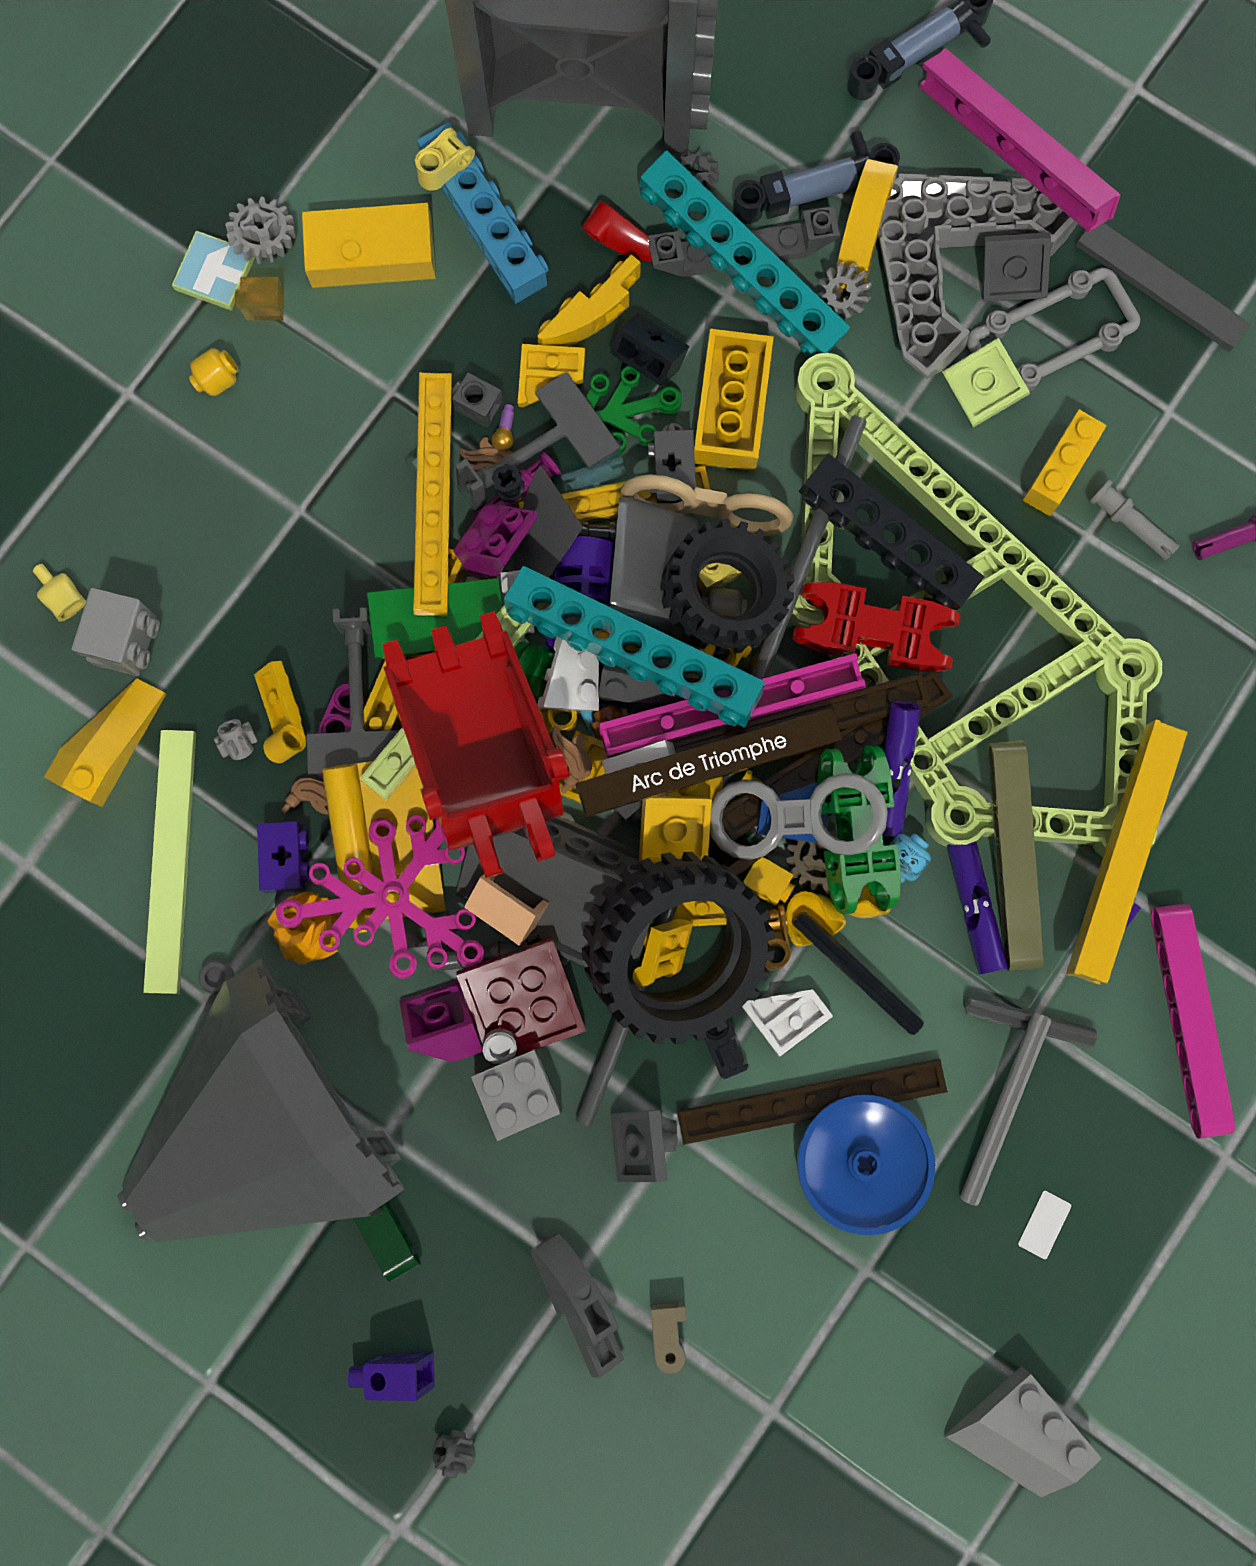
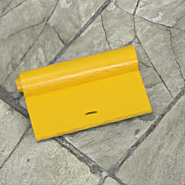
[322,761,446,933]

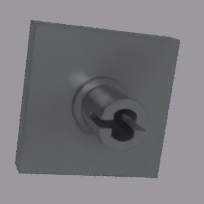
[982,232,1051,302]
[611,1110,678,1182]

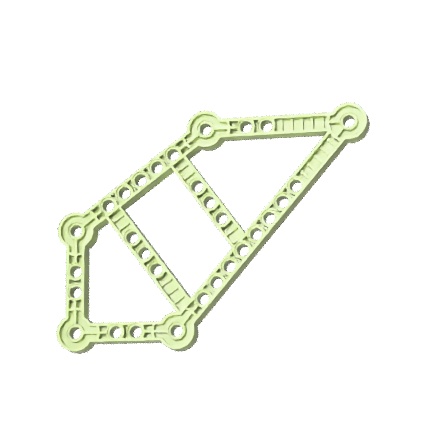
[789,353,1162,857]

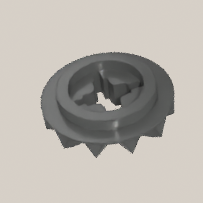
[675,148,719,192]

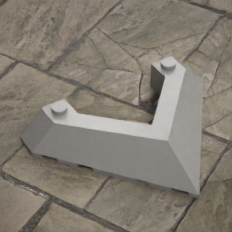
[878,174,1078,379]

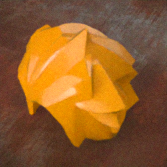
[268,892,345,965]

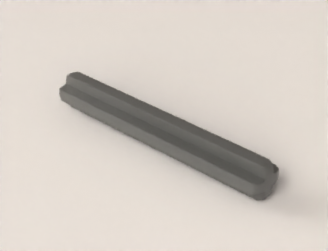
[965,996,1097,1048]

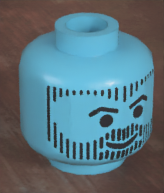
[886,833,931,883]

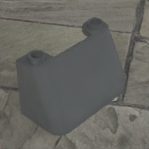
[610,497,702,642]

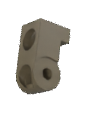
[650,1301,687,1374]

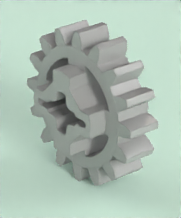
[225,197,296,264]

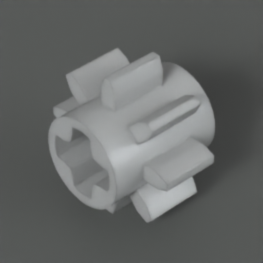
[214,719,258,760]

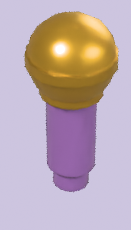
[492,404,514,451]

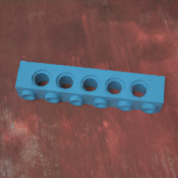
[417,122,549,304]

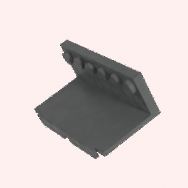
[456,817,652,977]

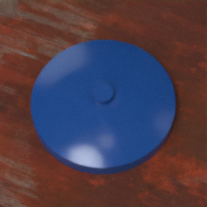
[797,1095,936,1235]

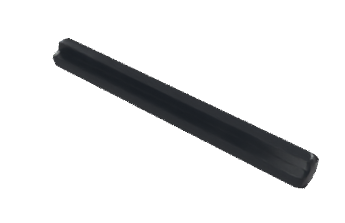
[792,911,924,1035]

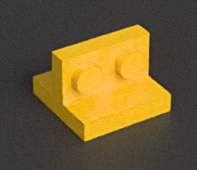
[639,791,712,863]

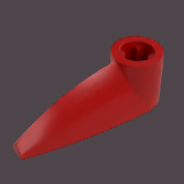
[581,201,652,262]

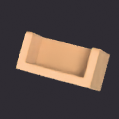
[464,875,549,945]

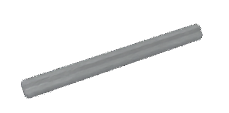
[960,1013,1051,1206]

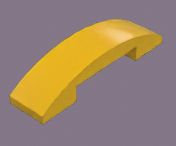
[836,159,898,290]

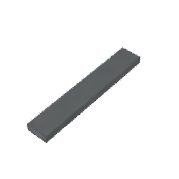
[1076,223,1251,352]

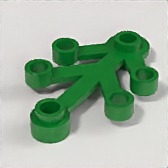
[586,366,682,454]

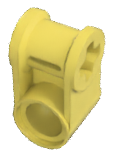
[415,128,475,191]

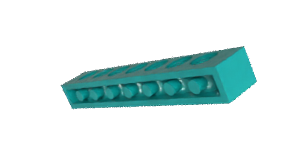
[639,150,851,358]
[504,566,765,728]

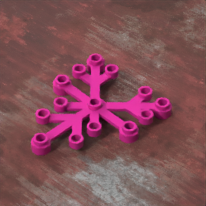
[276,815,484,979]

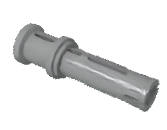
[1089,480,1180,561]

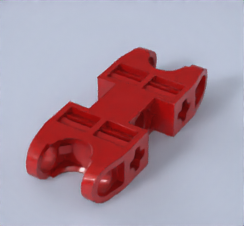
[792,582,961,672]

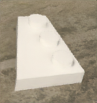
[537,616,599,712]

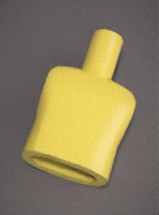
[33,564,86,622]

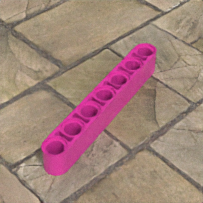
[1151,903,1235,1139]

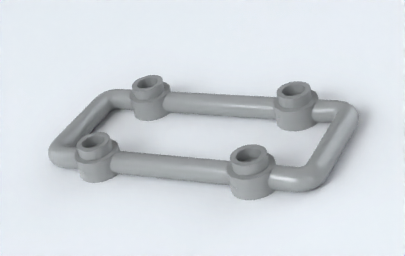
[966,267,1140,391]

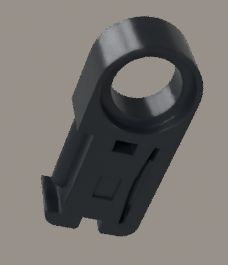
[704,1019,749,1079]

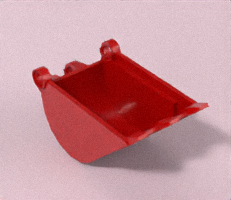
[382,611,569,878]

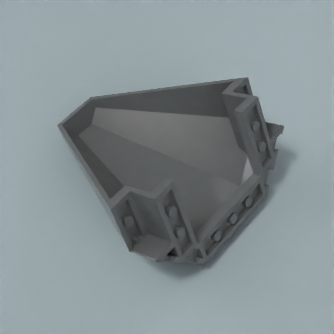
[118,958,405,1242]

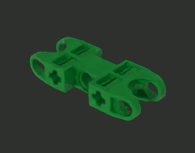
[817,745,901,915]

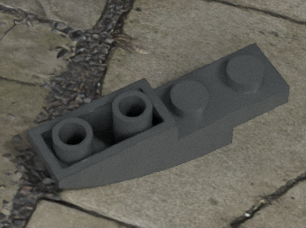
[530,1234,624,1378]

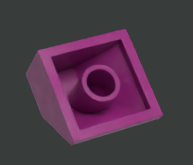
[399,981,483,1062]

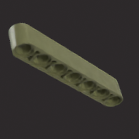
[988,740,1044,971]

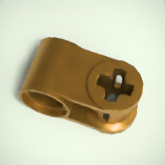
[765,905,791,971]

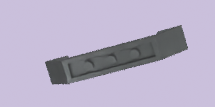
[648,206,840,277]

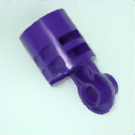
[546,536,615,653]

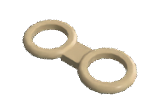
[621,474,793,536]

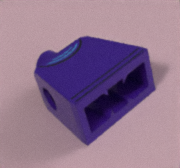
[348,1352,435,1401]

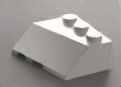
[944,1366,1102,1497]

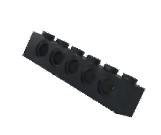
[798,453,985,611]

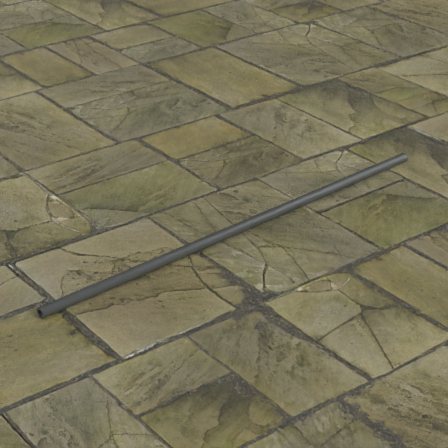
[576,416,867,1127]

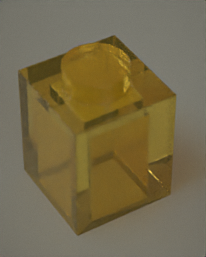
[235,277,284,320]

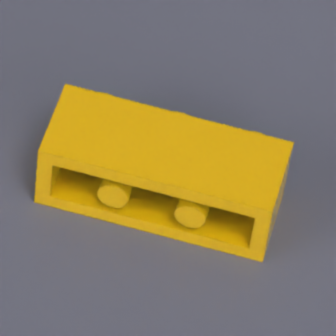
[1023,409,1107,516]

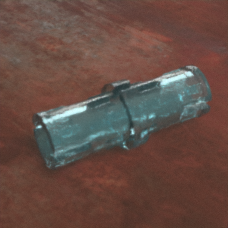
[560,455,627,493]

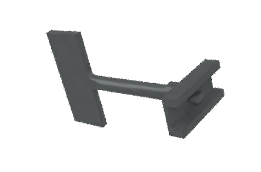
[455,372,620,513]
[307,608,399,774]

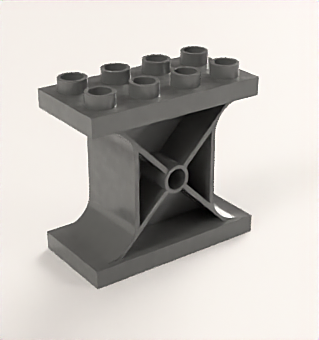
[445,0,718,153]

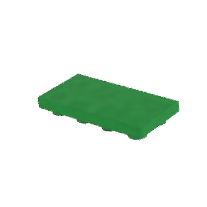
[367,578,502,660]

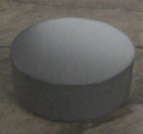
[198,960,234,994]

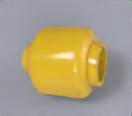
[189,348,239,396]

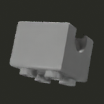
[71,588,160,677]

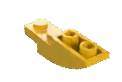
[537,255,641,347]

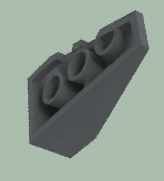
[598,650,725,710]

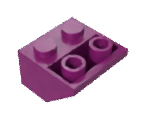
[453,503,538,580]

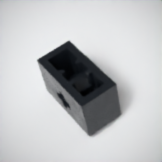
[610,312,690,387]

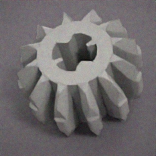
[818,262,872,318]

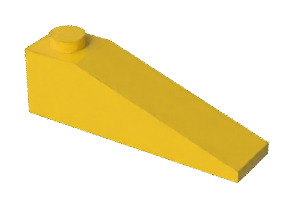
[44,678,166,807]

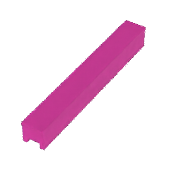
[919,48,1121,232]
[599,653,866,759]

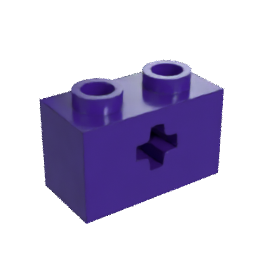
[257,821,310,893]

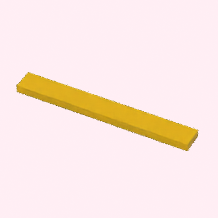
[414,372,452,616]

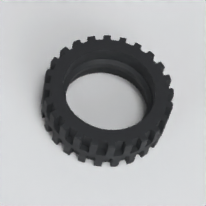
[581,852,775,1045]

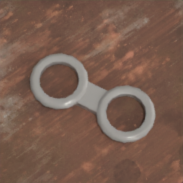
[710,773,888,860]

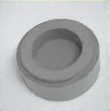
[482,1028,517,1065]

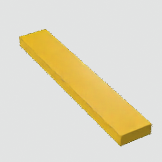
[518,465,711,523]

